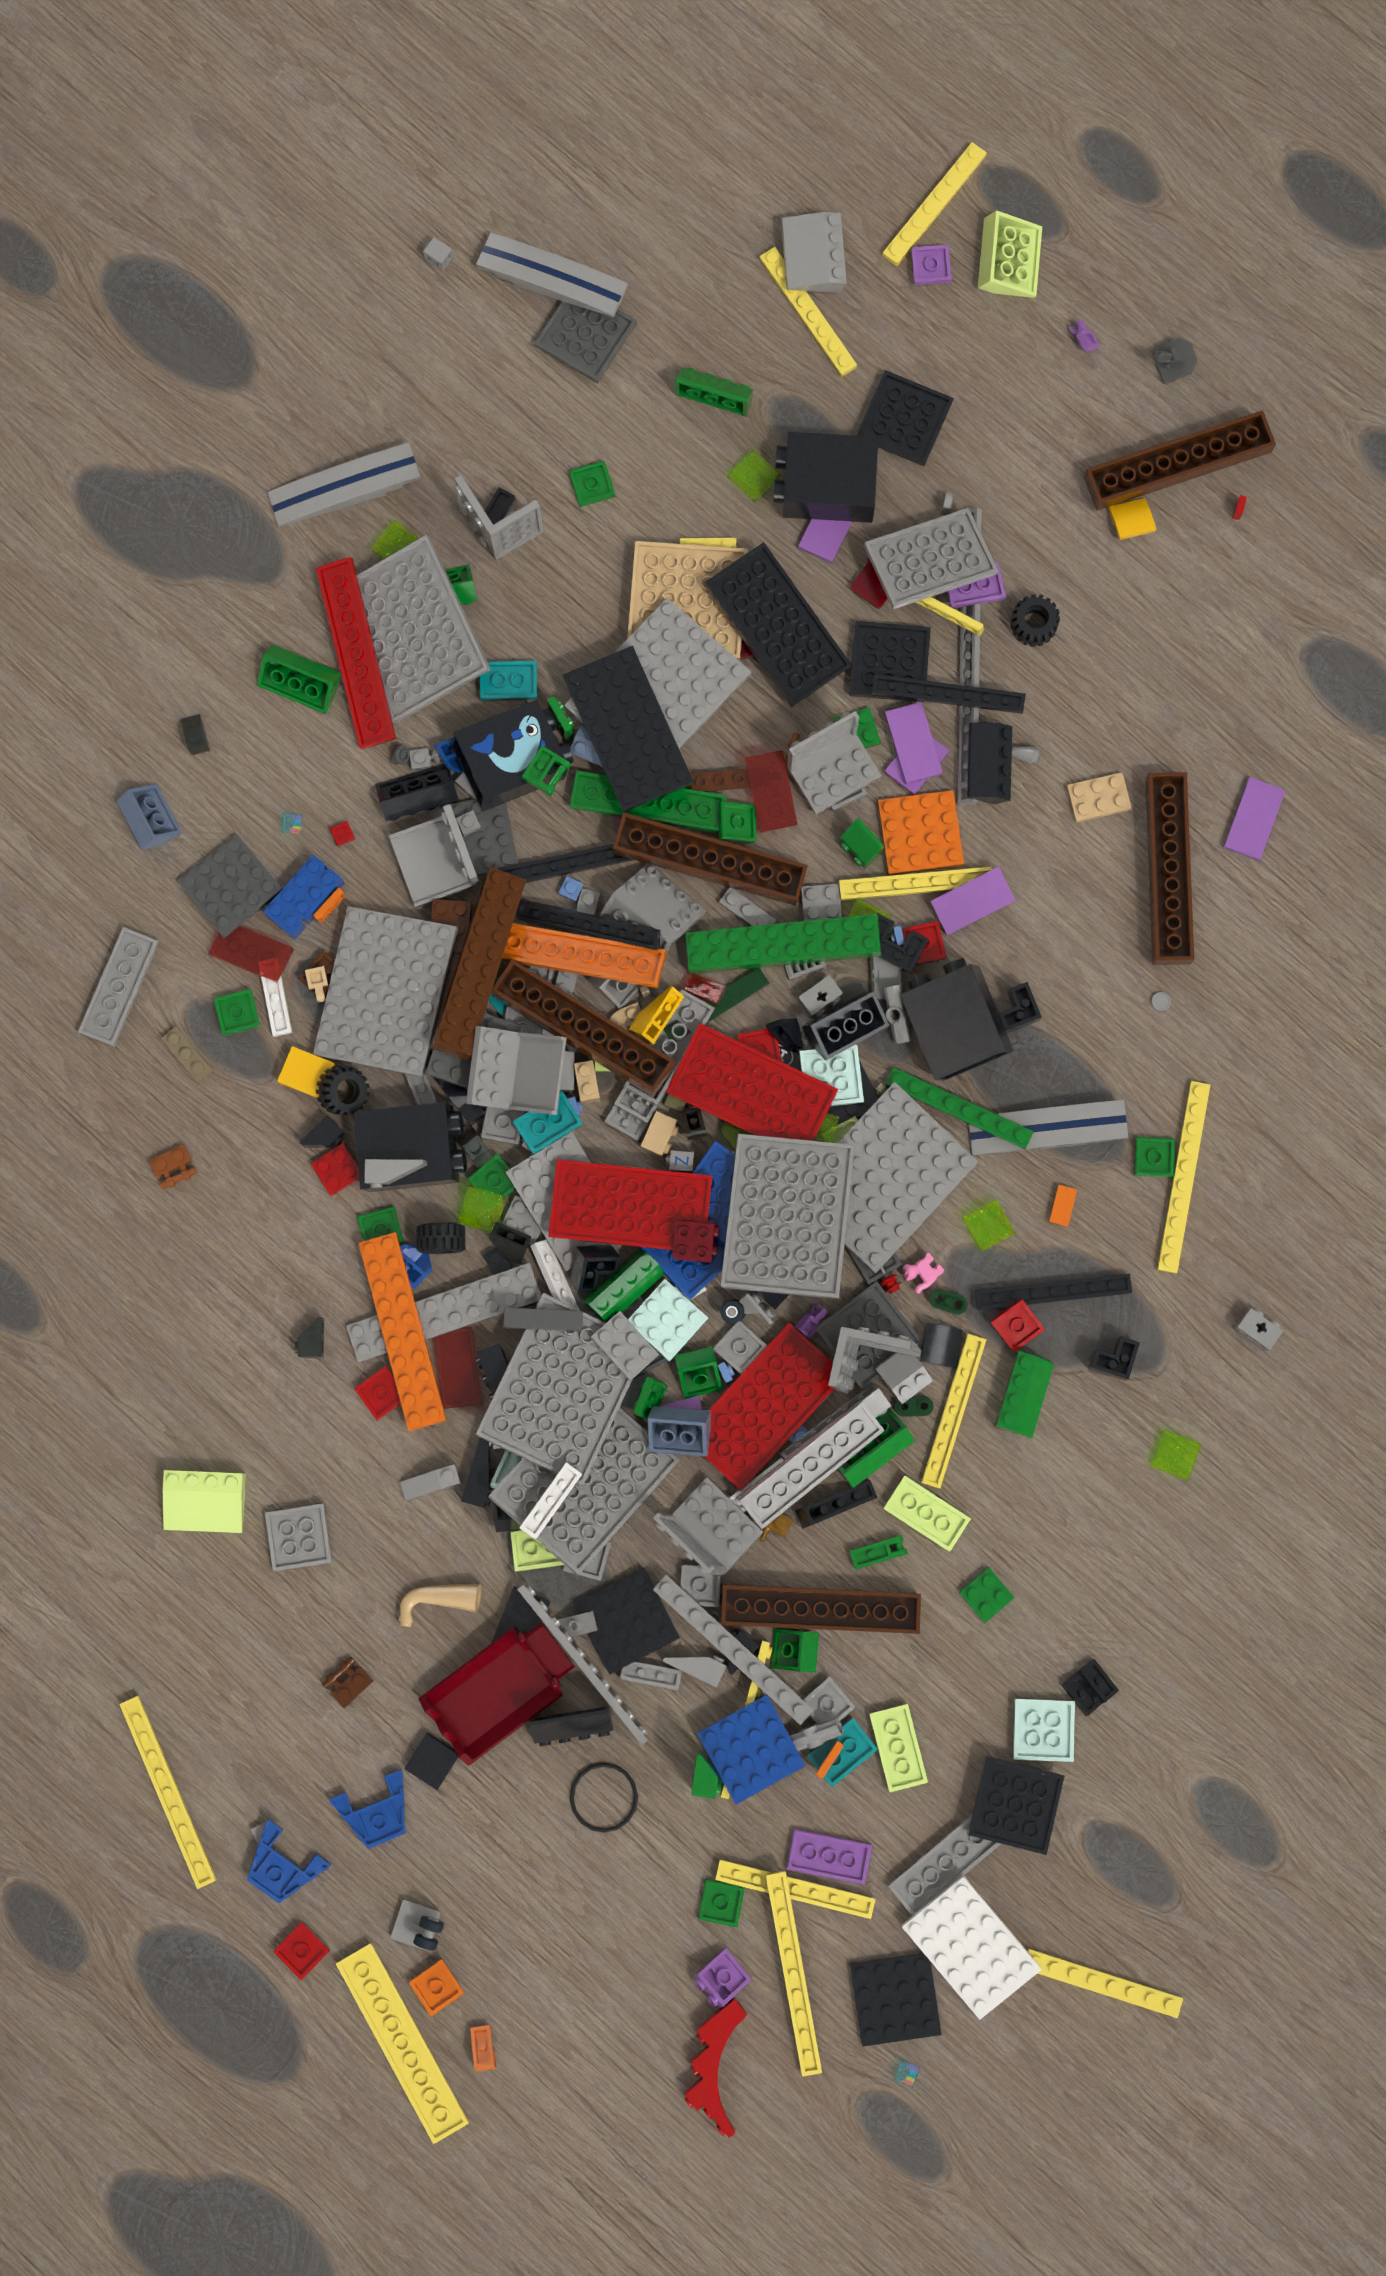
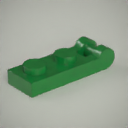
[850,1535,908,1570]

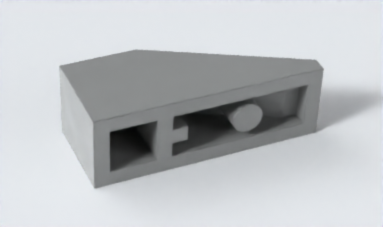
[365,1159,427,1188]
[400,1464,462,1501]
[663,1655,727,1687]

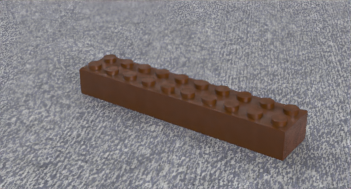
[1084,410,1276,511]
[1145,772,1194,965]
[612,813,808,906]
[430,867,526,1061]
[491,959,675,1098]
[721,1584,921,1634]

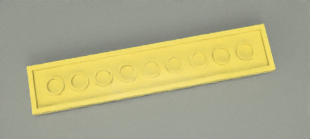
[336,1942,469,2144]

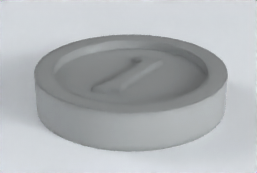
[1151,992,1171,1012]

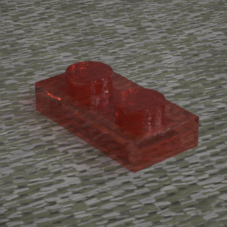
[683,973,727,1005]

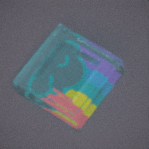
[281,813,303,834]
[894,2060,920,2088]

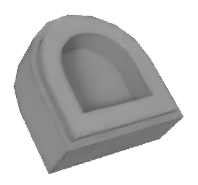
[942,492,954,515]

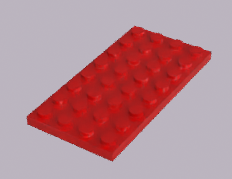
[666,1023,839,1141]
[548,1159,712,1250]
[703,1323,834,1491]

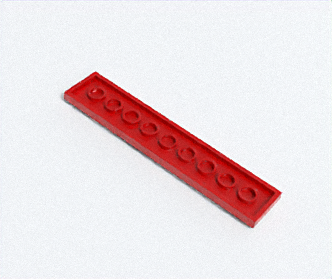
[316,557,397,750]

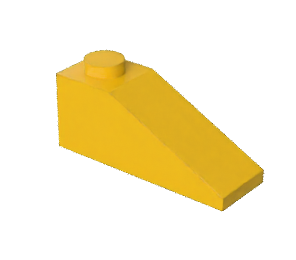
[628,986,684,1044]

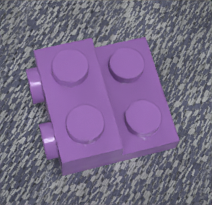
[693,1948,752,2008]

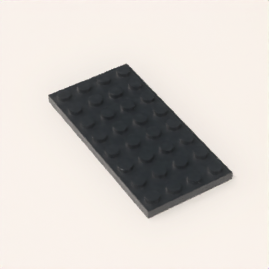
[704,542,852,708]
[563,645,694,813]

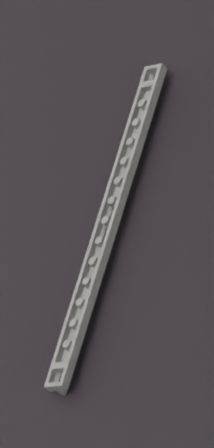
[958,508,982,806]

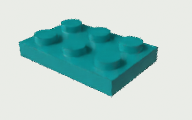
[480,661,537,700]
[513,1091,583,1155]
[806,1718,878,1787]

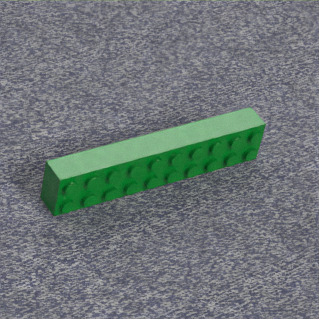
[686,914,882,974]

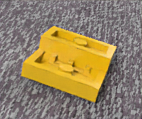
[1108,498,1156,540]

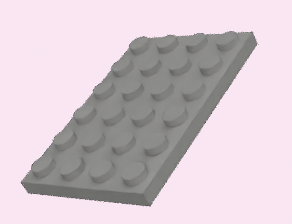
[864,508,998,609]
[505,1132,610,1271]

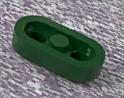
[929,1289,968,1315]
[894,1396,934,1417]

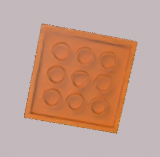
[878,790,964,875]

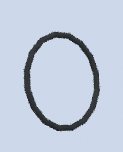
[570,1763,638,1833]

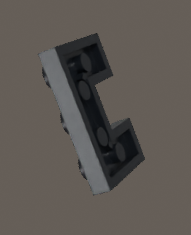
[877,913,929,974]

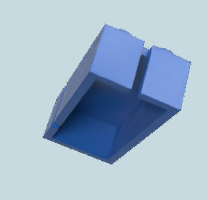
[263,855,345,940]

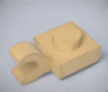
[305,966,328,1002]

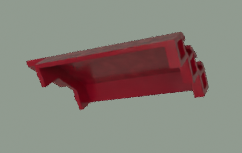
[418,1622,575,1766]

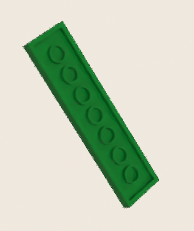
[570,770,726,833]

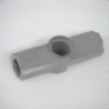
[884,984,912,1044]
[789,1718,844,1751]

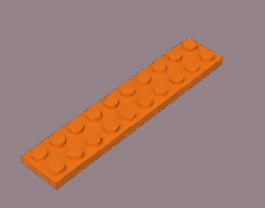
[501,923,667,988]
[359,1232,447,1431]

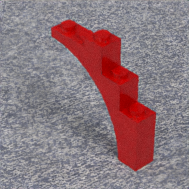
[684,1997,747,2138]

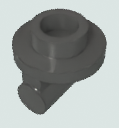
[390,744,410,765]

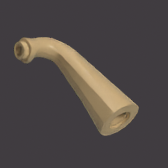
[398,1584,482,1627]

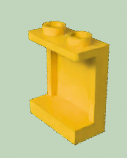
[277,1046,336,1098]

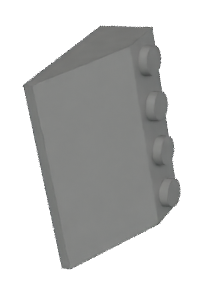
[781,212,847,293]

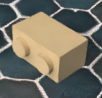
[574,1060,600,1105]
[641,1111,679,1158]

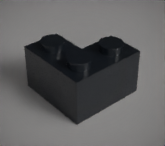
[999,982,1042,1033]
[570,1245,620,1292]
[1088,1336,1140,1381]

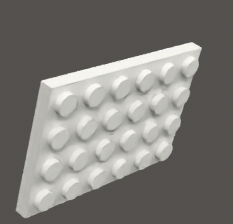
[902,1875,1042,2020]

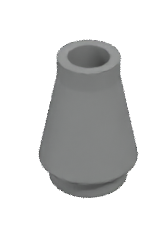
[1012,746,1040,765]

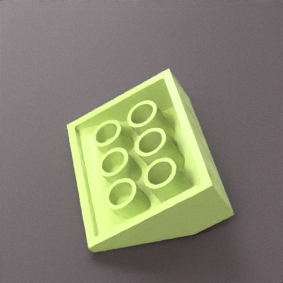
[978,210,1042,298]
[163,1470,246,1533]

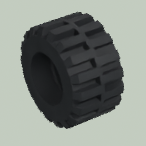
[1010,594,1060,647]
[316,1066,370,1116]
[416,1223,466,1254]

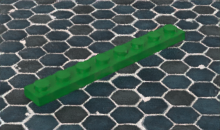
[885,1067,1034,1150]

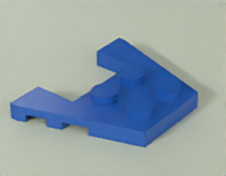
[329,1769,406,1849]
[247,1818,331,1903]

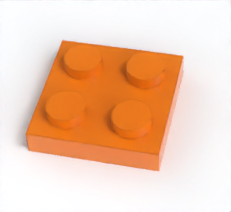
[409,1958,465,2016]

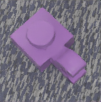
[1069,320,1100,351]
[795,1303,827,1340]

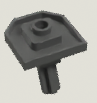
[1153,338,1198,385]

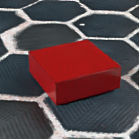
[1232,495,1247,520]
[330,821,355,846]

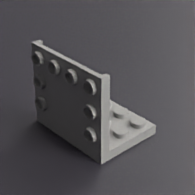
[454,475,544,560]
[787,711,882,815]
[389,804,480,908]
[599,864,707,952]
[466,1026,567,1115]
[828,1327,921,1394]
[653,1477,764,1575]

